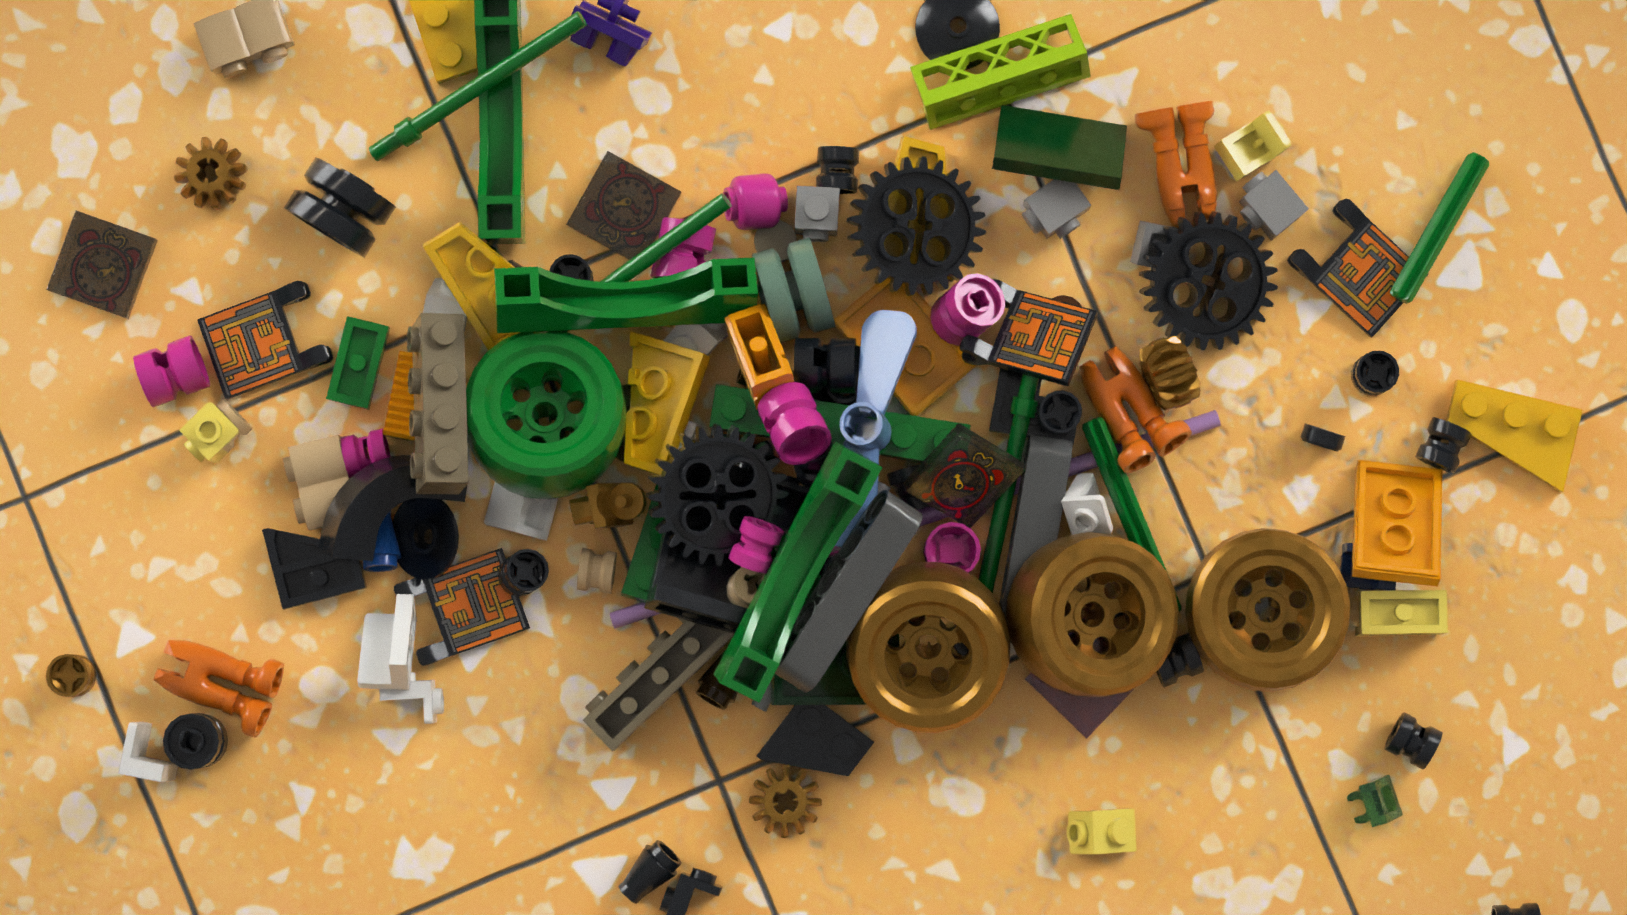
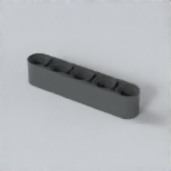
[999,434,1073,643]
[775,490,922,693]

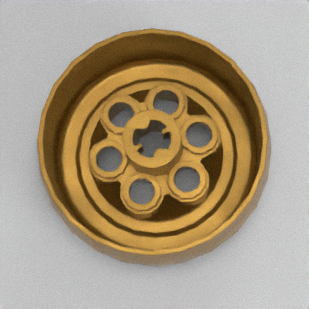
[1185,528,1350,692]
[1006,532,1179,697]
[846,562,1010,732]

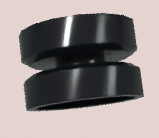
[284,157,396,258]

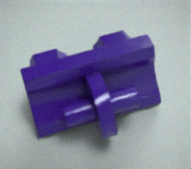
[570,0,652,66]

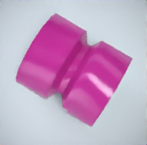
[650,217,716,278]
[930,273,1005,346]
[133,335,210,408]
[757,382,832,465]
[923,522,981,573]

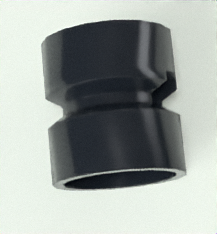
[794,338,857,394]
[163,713,228,770]

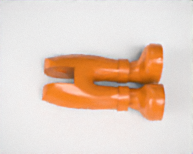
[1135,101,1217,227]
[1079,346,1192,473]
[153,640,284,738]

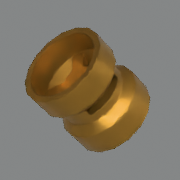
[46,654,97,697]

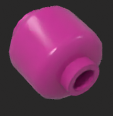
[723,173,788,230]

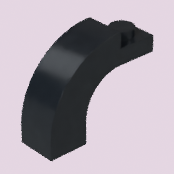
[319,455,468,561]

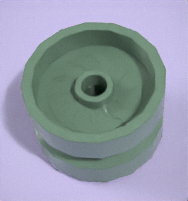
[752,237,835,343]

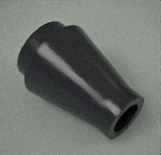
[618,840,681,904]

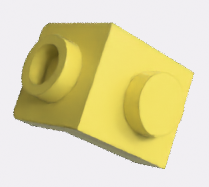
[1214,110,1291,181]
[179,402,239,464]
[1067,808,1137,855]

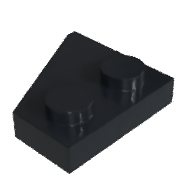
[262,528,367,610]
[757,705,874,776]

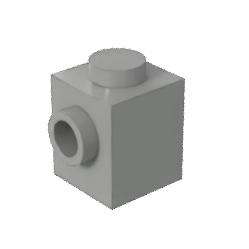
[1239,170,1309,241]
[1022,179,1091,239]
[795,186,840,242]

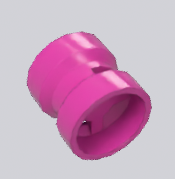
[340,428,391,478]
[728,516,784,574]

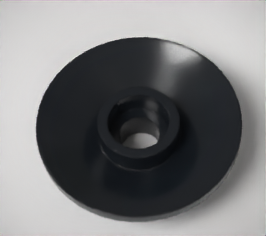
[915,0,1000,70]
[392,498,459,580]

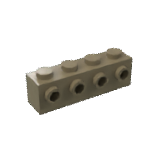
[407,313,469,494]
[583,618,734,751]

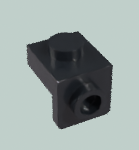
[659,867,723,915]

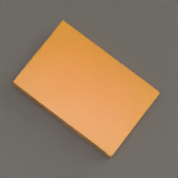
[834,278,978,416]
[1352,460,1443,587]

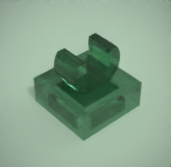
[1347,774,1403,827]

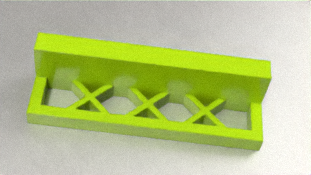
[910,14,1091,130]

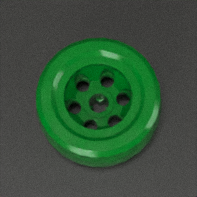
[466,330,627,499]

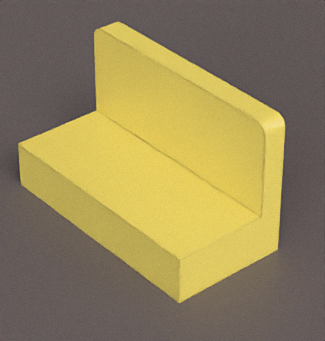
[1355,590,1448,636]

